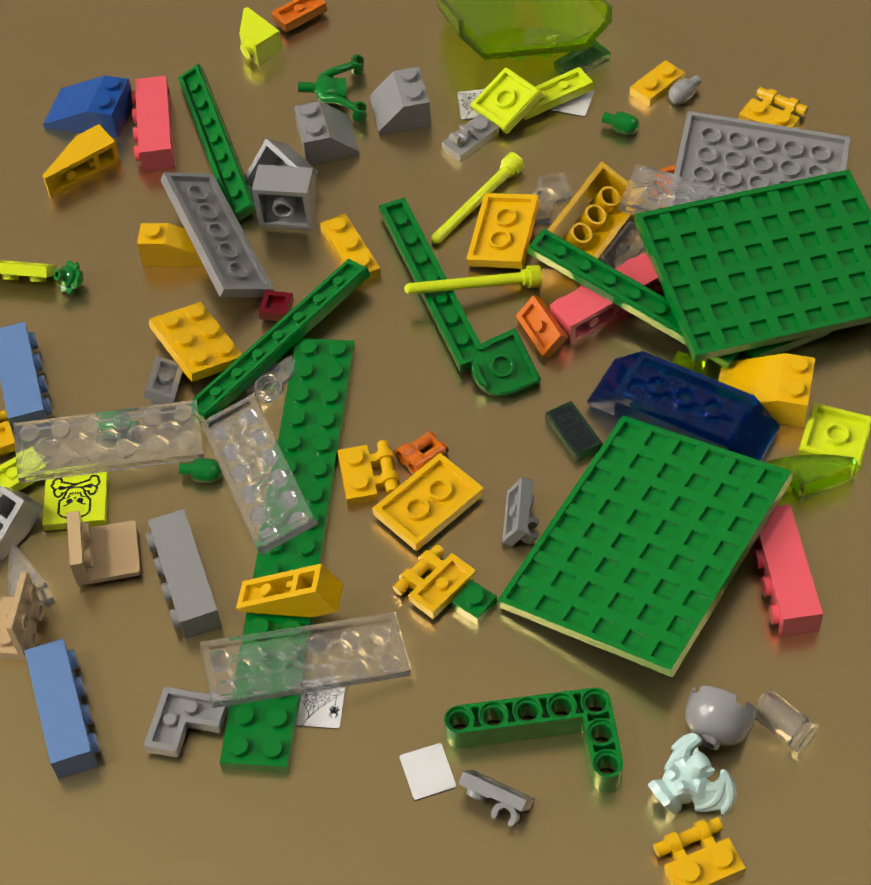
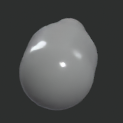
[668,75,702,105]

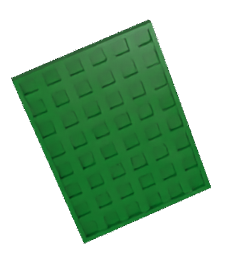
[634,169,871,362]
[497,415,793,678]

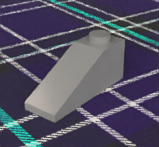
[0,486,44,563]

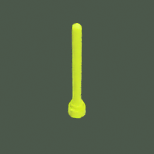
[431,152,525,244]
[404,265,542,295]

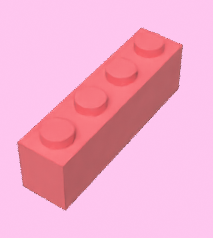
[131,75,175,172]
[550,253,664,345]
[753,504,823,636]

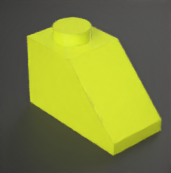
[239,7,282,65]

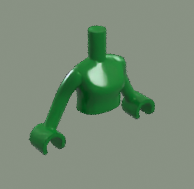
[298,54,367,123]

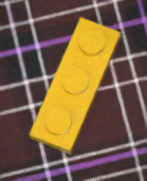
[320,213,381,283]

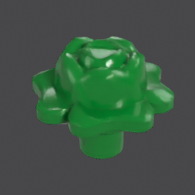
[53,261,84,294]

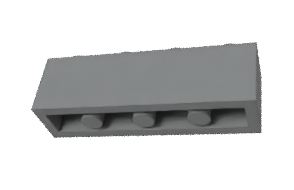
[145,509,222,639]

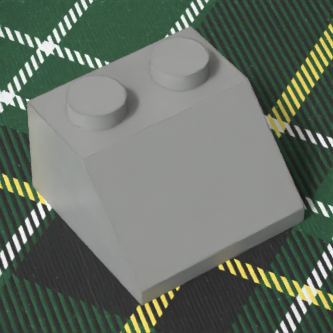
[369,67,431,135]
[294,101,360,165]
[245,138,319,194]
[252,165,316,230]

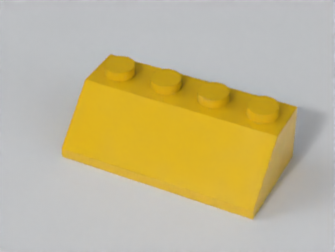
[548,161,645,259]

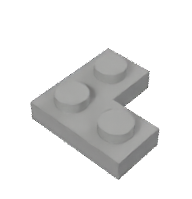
[143,686,230,758]

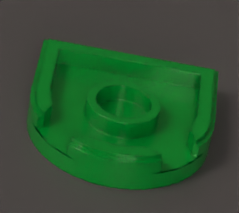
[471,328,542,397]

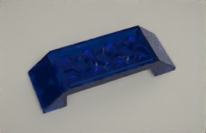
[587,351,780,461]

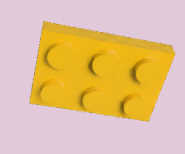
[466,193,540,269]
[149,302,242,382]
[372,453,484,551]

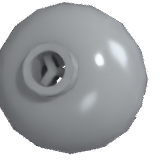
[685,686,757,750]

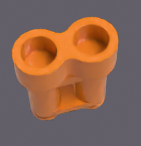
[394,431,449,475]

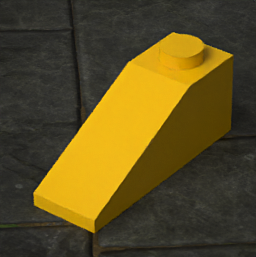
[42,124,120,197]
[137,223,204,267]
[236,563,343,617]

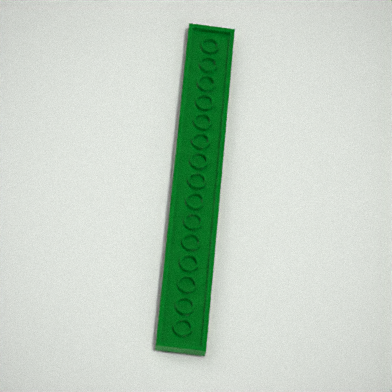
[219,338,355,773]

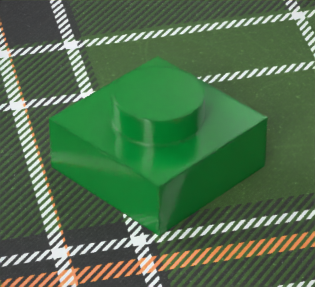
[451,580,497,625]

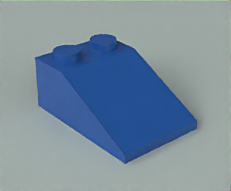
[43,75,133,138]

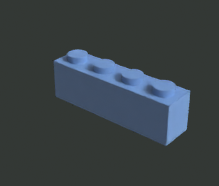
[0,322,53,436]
[25,638,100,779]

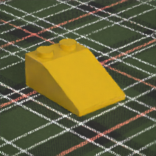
[712,353,815,428]

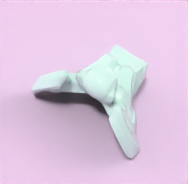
[647,733,737,816]

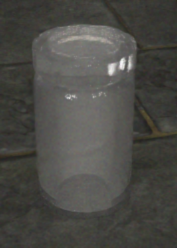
[754,689,819,753]

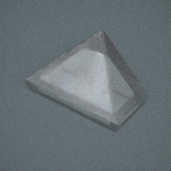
[600,221,645,269]
[6,544,55,605]

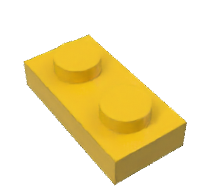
[630,60,685,107]

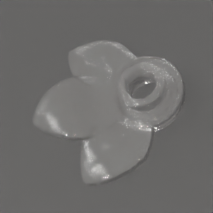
[244,356,296,403]

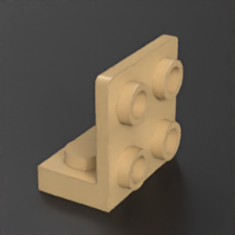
[66,511,141,586]
[0,572,44,661]

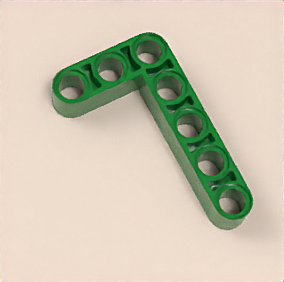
[444,688,623,793]

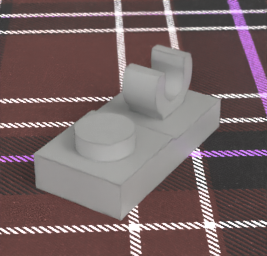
[442,114,499,162]
[143,356,183,413]
[502,477,540,547]
[458,770,535,826]

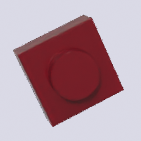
[258,290,294,321]

